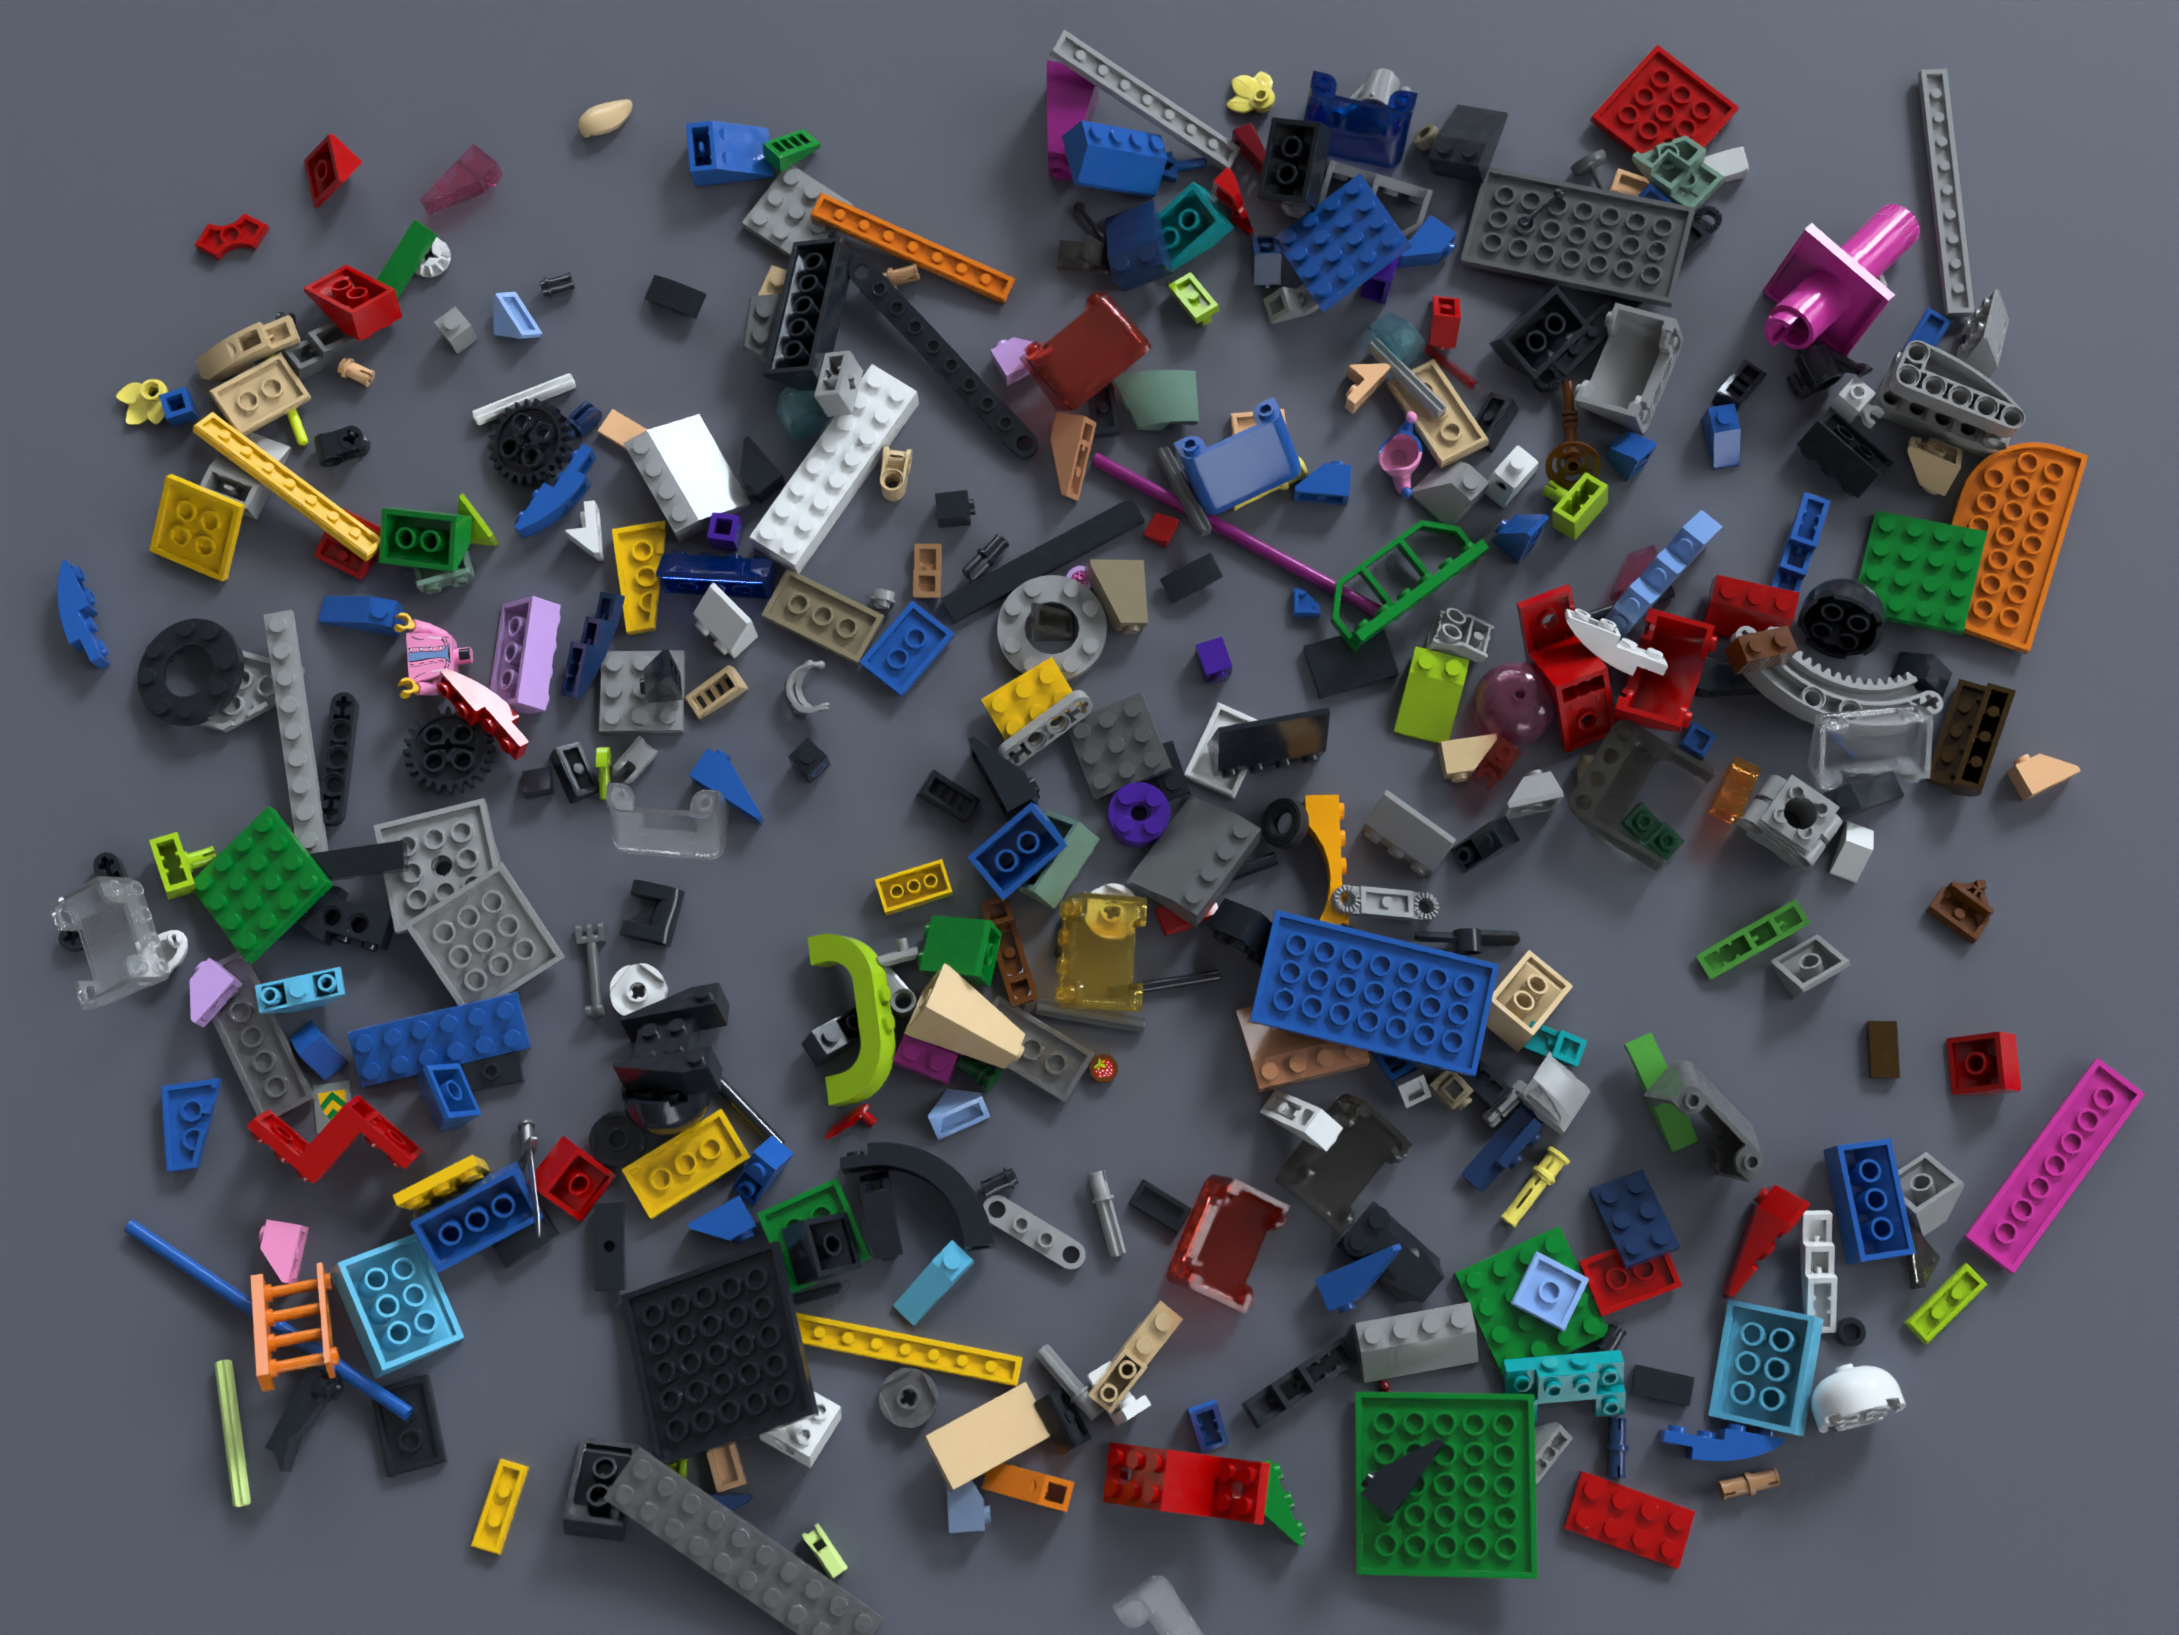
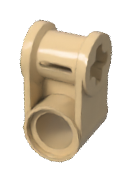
[880,446,912,501]

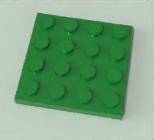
[1858,511,1987,636]
[193,806,333,964]
[1454,1226,1608,1381]

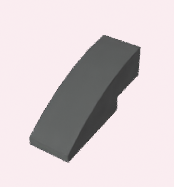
[284,322,362,381]

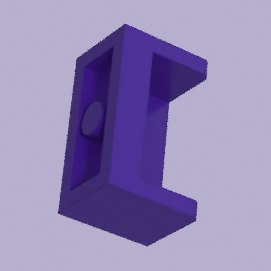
[1361,257,1399,304]

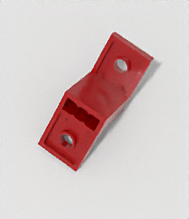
[1516,584,1617,753]
[247,1095,424,1184]
[1103,1442,1270,1525]

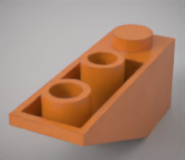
[982,1463,1075,1512]

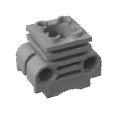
[1736,775,1842,872]

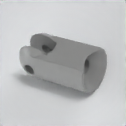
[612,736,659,785]

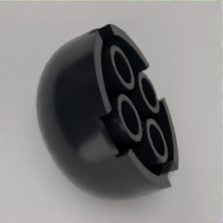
[1798,578,1886,659]
[621,1086,710,1135]

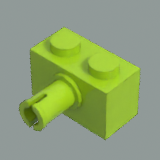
[1542,472,1608,541]
[149,832,216,900]

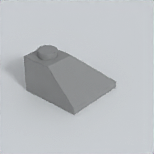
[1411,460,1490,525]
[1499,770,1564,819]
[1898,1152,1964,1236]

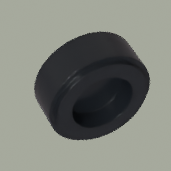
[1834,1317,1866,1347]

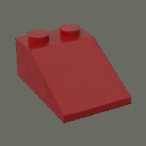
[303,265,402,341]

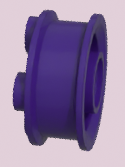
[1108,782,1170,848]

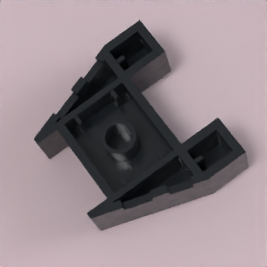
[613,982,730,1095]

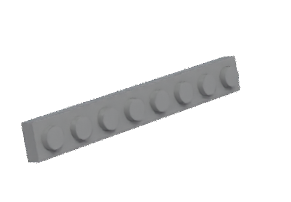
[1049,30,1240,170]

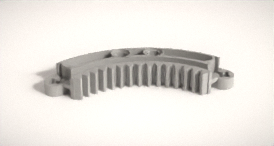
[1731,626,1943,735]

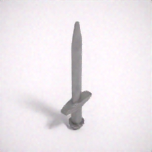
[518,1118,540,1238]

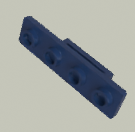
[1461,1103,1544,1193]

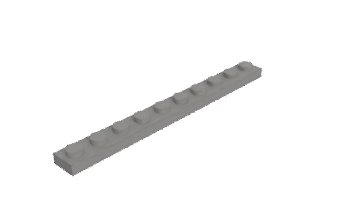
[1918,69,1975,318]
[263,610,329,854]

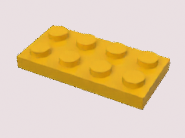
[622,1109,750,1220]

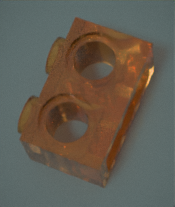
[1708,757,1762,825]

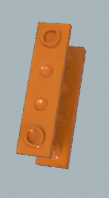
[251,1262,340,1392]

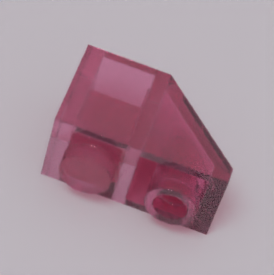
[1609,545,1658,601]

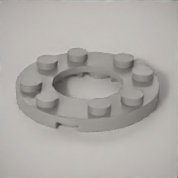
[997,575,1107,682]

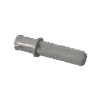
[1087,1170,1126,1257]
[1036,1344,1105,1422]

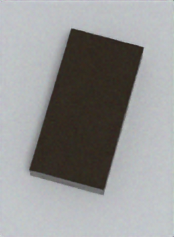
[1866,1021,1900,1079]

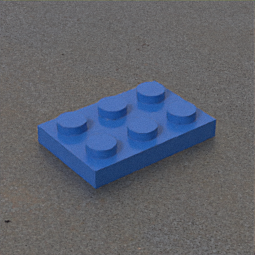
[859,601,955,698]

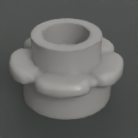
[869,588,896,609]

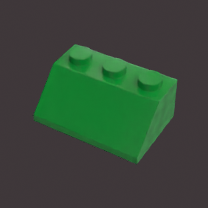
[379,508,472,571]

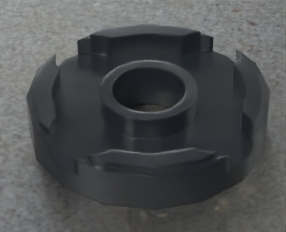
[589,1110,648,1169]

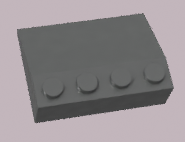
[1127,796,1261,928]

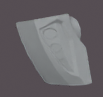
[1425,608,1495,662]
[1518,1052,1591,1135]

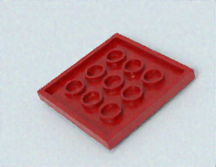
[1590,44,1740,154]

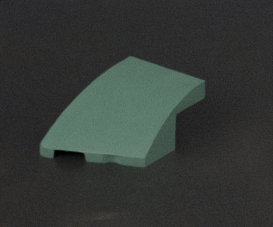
[1631,135,1725,211]
[1110,370,1199,431]

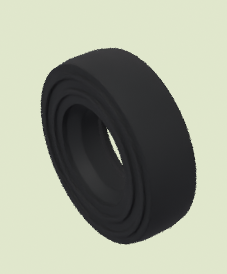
[1261,798,1309,849]

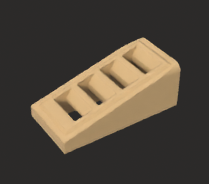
[684,665,748,720]

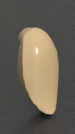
[577,99,632,138]

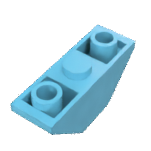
[255,967,346,1014]

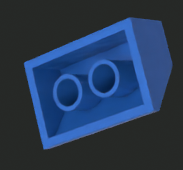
[967,802,1068,901]

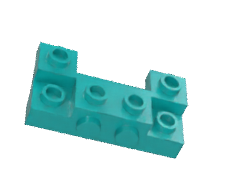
[1503,1350,1626,1422]

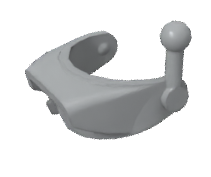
[784,660,830,714]

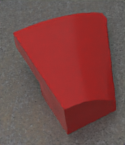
[1212,166,1253,236]

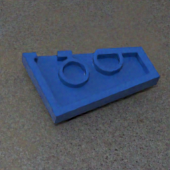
[161,1078,222,1173]

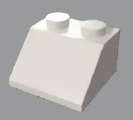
[693,583,758,659]

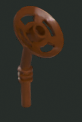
[1545,380,1600,490]

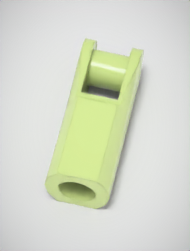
[802,1523,848,1580]

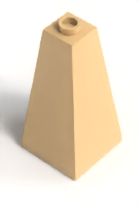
[904,963,1025,1069]

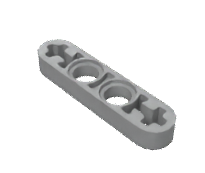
[998,690,1093,767]

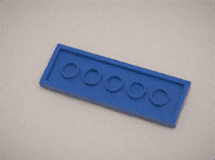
[347,991,531,1087]

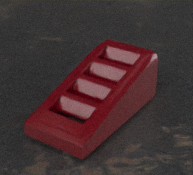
[1232,123,1266,175]

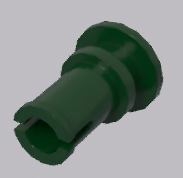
[955,1055,1002,1094]

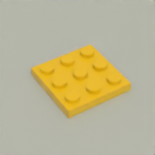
[149,474,245,582]

